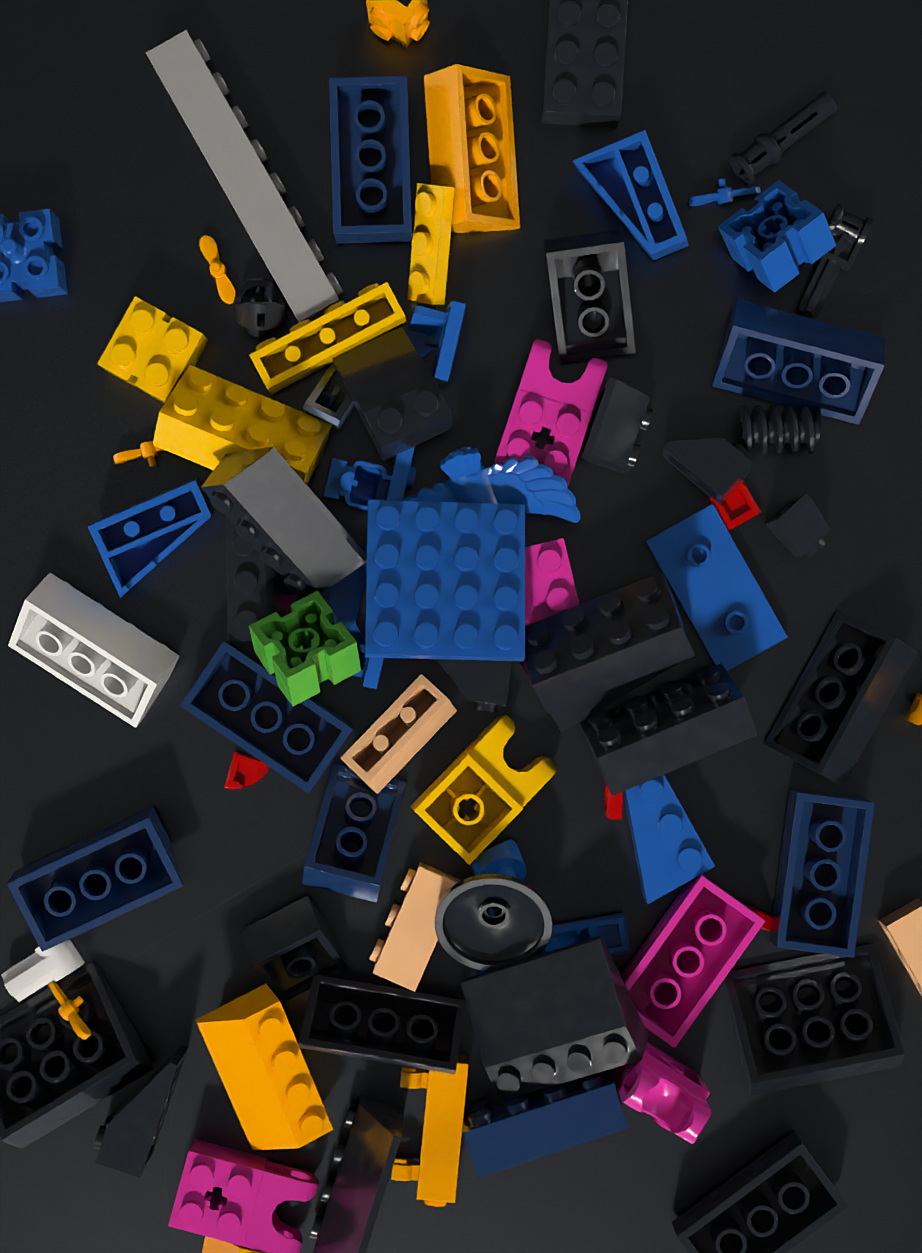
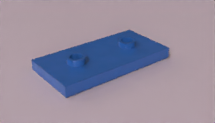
[645,504,787,671]

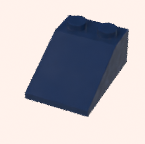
[302,763,407,902]

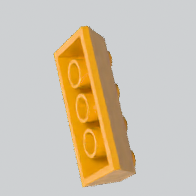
[424,64,520,233]
[195,984,334,1150]

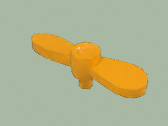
[199,235,236,304]
[113,441,166,467]
[48,980,91,1040]

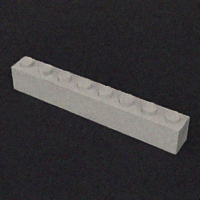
[146,30,343,322]

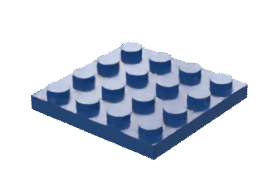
[365,500,525,661]

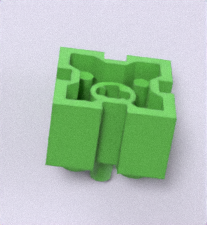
[249,591,361,706]

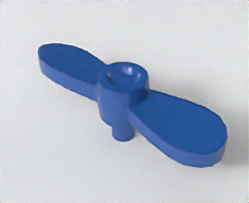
[688,178,761,206]

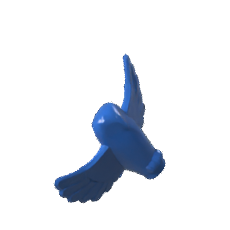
[402,446,580,523]

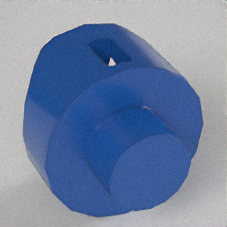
[470,839,527,881]

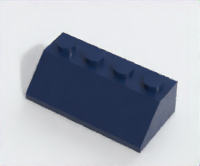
[712,299,886,424]
[7,807,184,952]

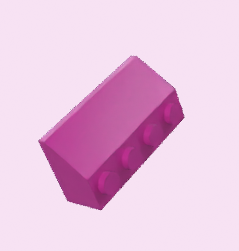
[621,874,765,1048]

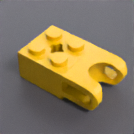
[410,714,557,865]

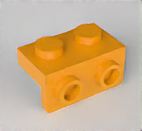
[366,0,430,48]

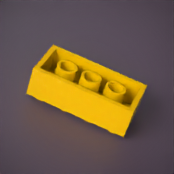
[153,365,332,485]

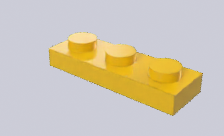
[407,183,455,305]

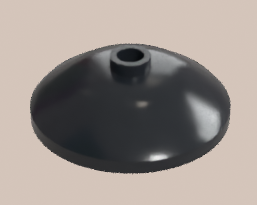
[435,873,552,971]

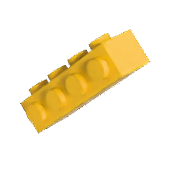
[249,282,407,395]

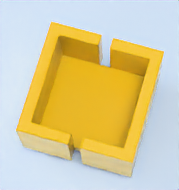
[97,296,209,403]

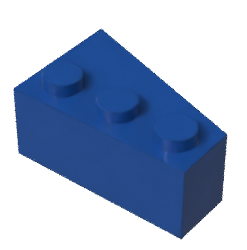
[573,130,689,260]
[88,477,214,597]
[623,775,715,904]

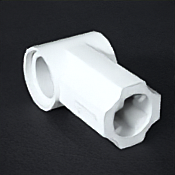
[1,939,85,1002]

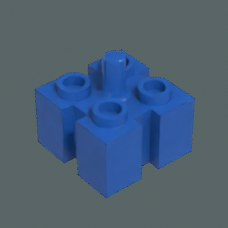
[718,180,836,293]
[0,209,68,302]

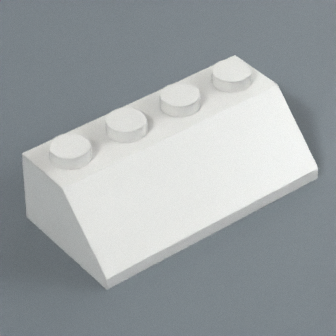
[8,573,179,728]

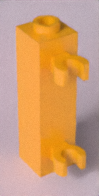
[391,1055,469,1207]

